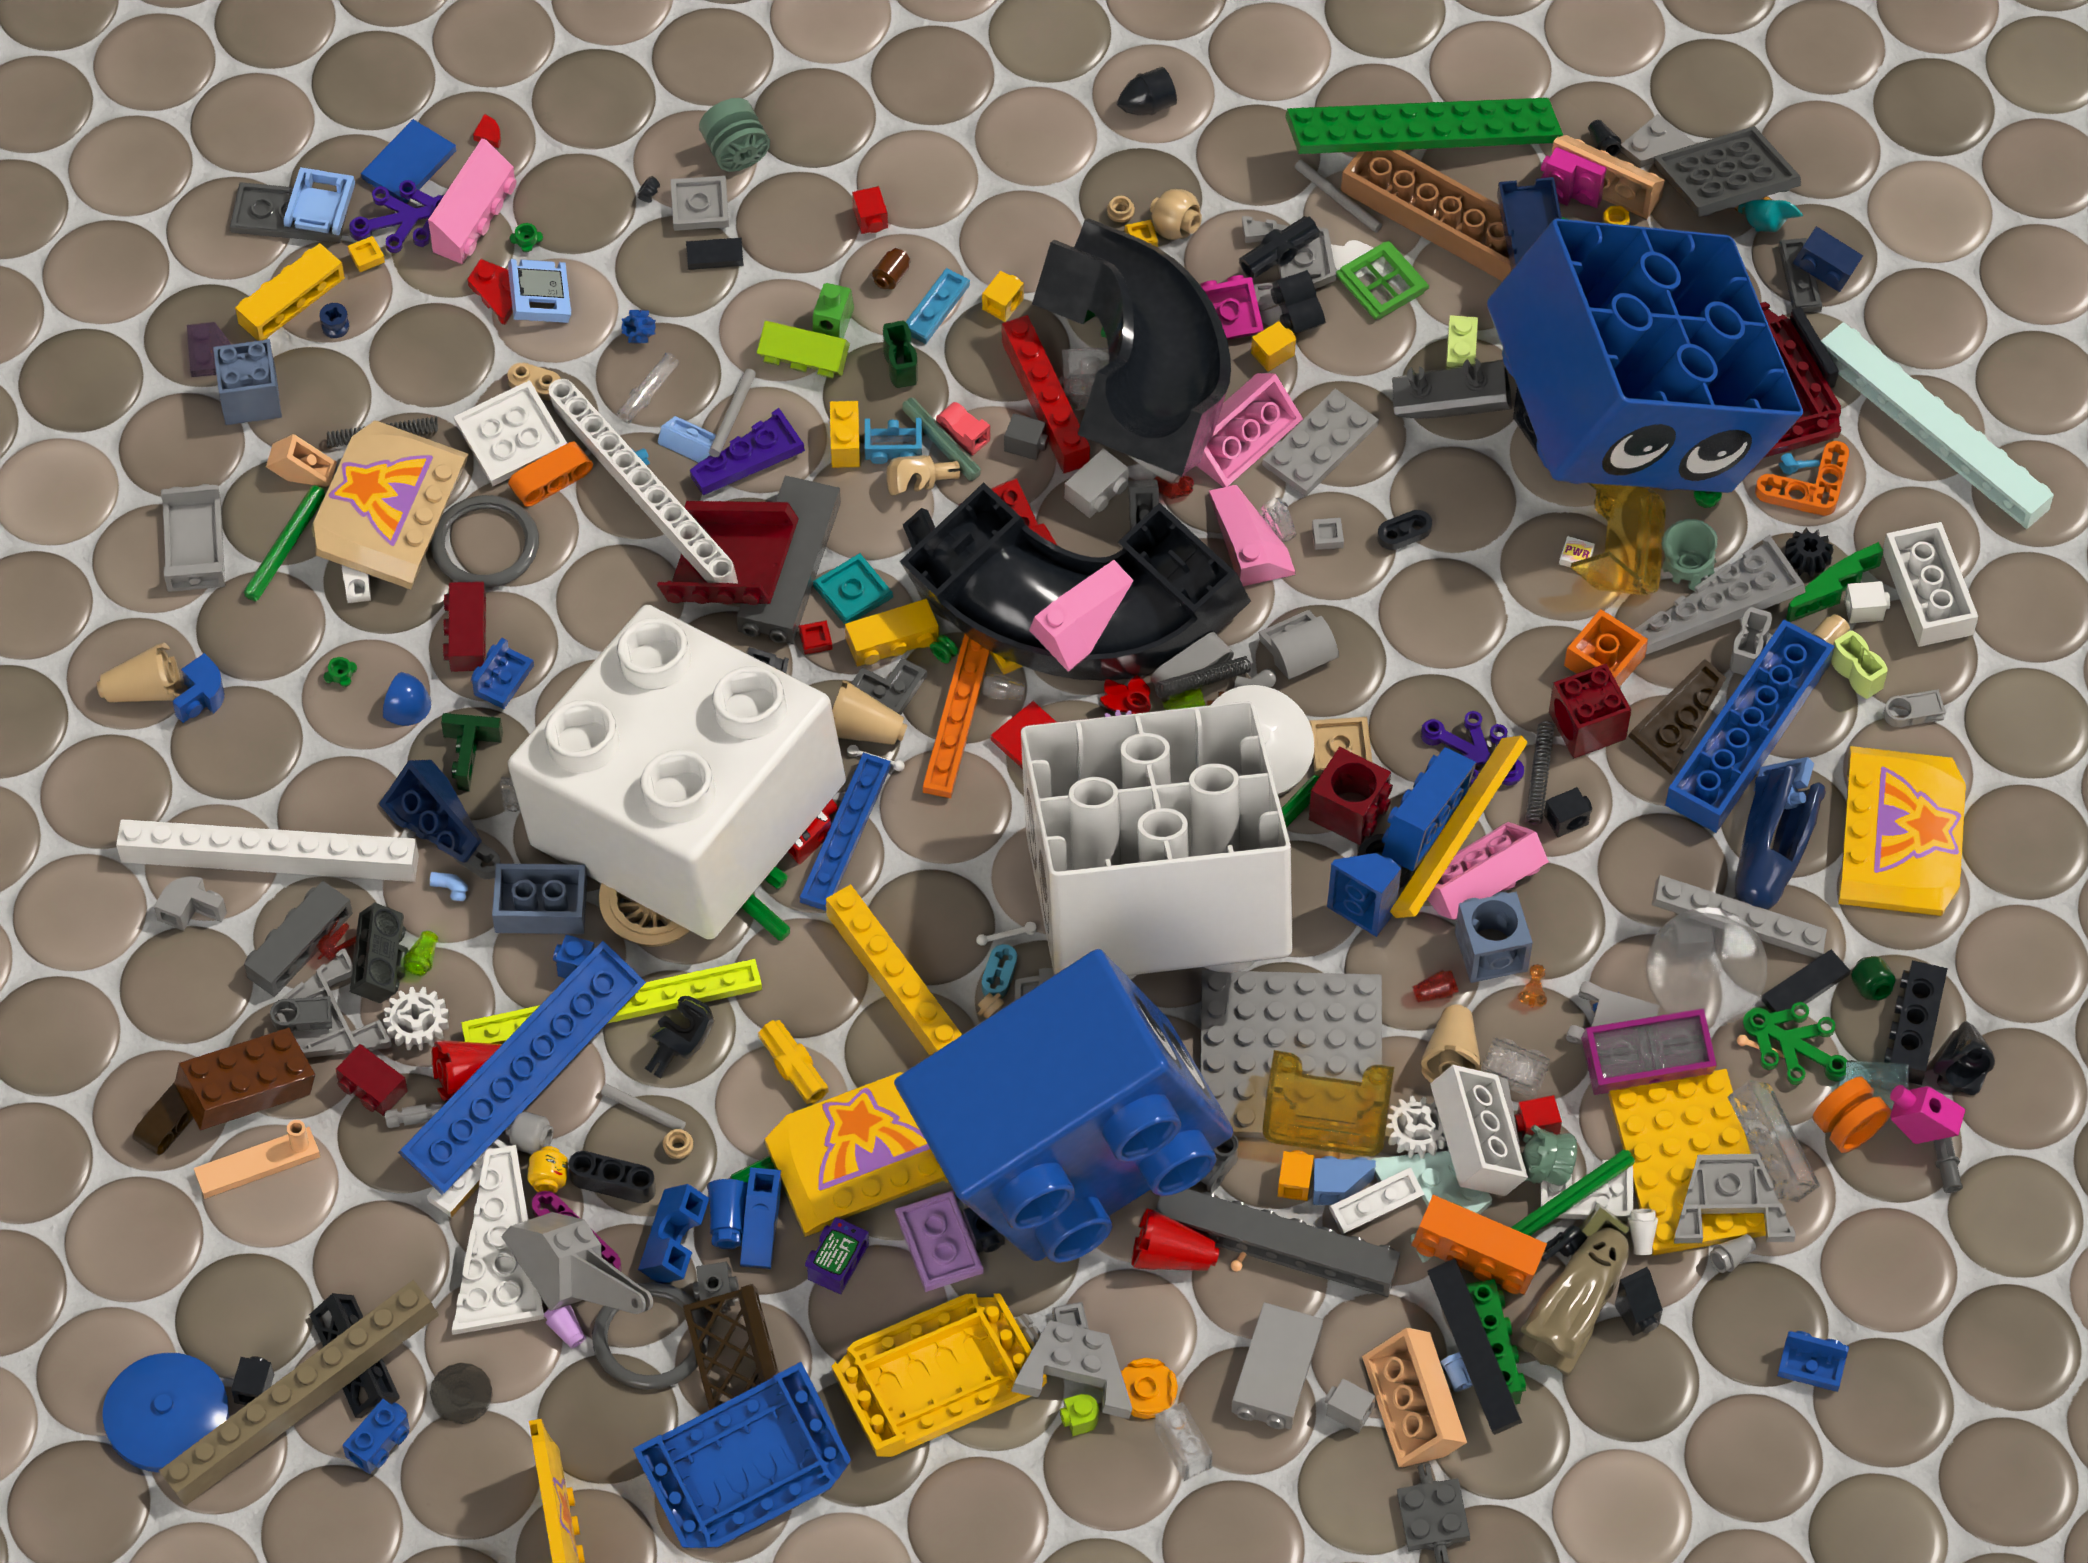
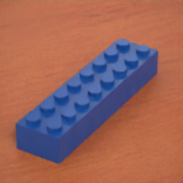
[1665,619,1835,833]

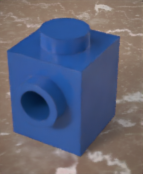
[553,934,595,979]

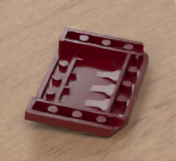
[1760,302,1841,458]

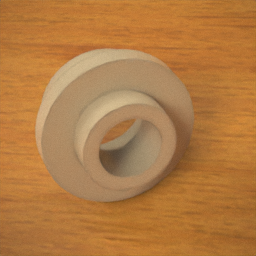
[1107,196,1135,223]
[977,993,1005,1019]
[663,1129,693,1159]

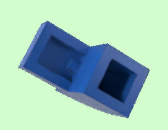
[172,653,225,723]

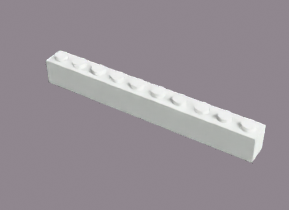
[116,819,419,882]

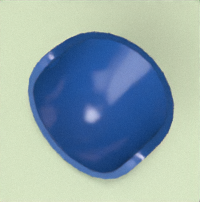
[383,672,431,726]

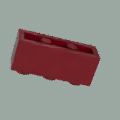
[443,581,486,672]

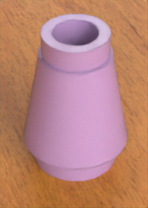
[544,1305,586,1349]

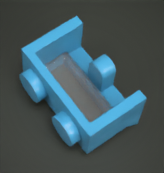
[865,418,922,464]

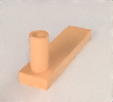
[194,1120,320,1199]

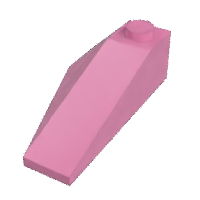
[1209,485,1295,586]
[1029,560,1134,672]

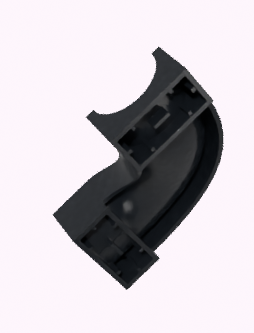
[1032,218,1231,477]

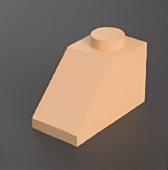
[266,434,337,487]

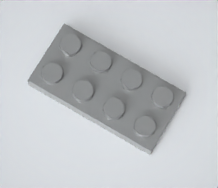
[1262,388,1379,497]

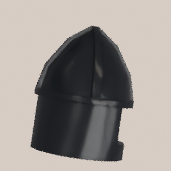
[1117,67,1177,115]

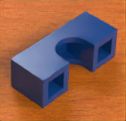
[638,1184,710,1283]

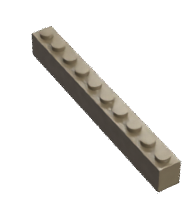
[159,1280,439,1506]

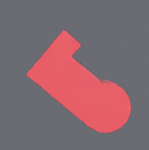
[936,402,990,456]

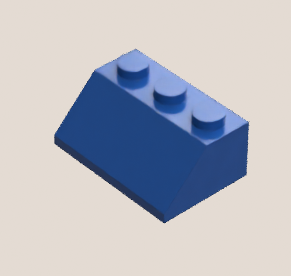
[1327,853,1401,937]

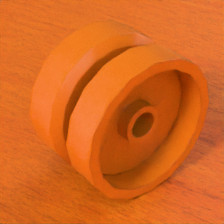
[1812,1076,1892,1153]

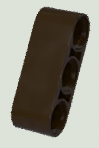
[133,1081,194,1155]

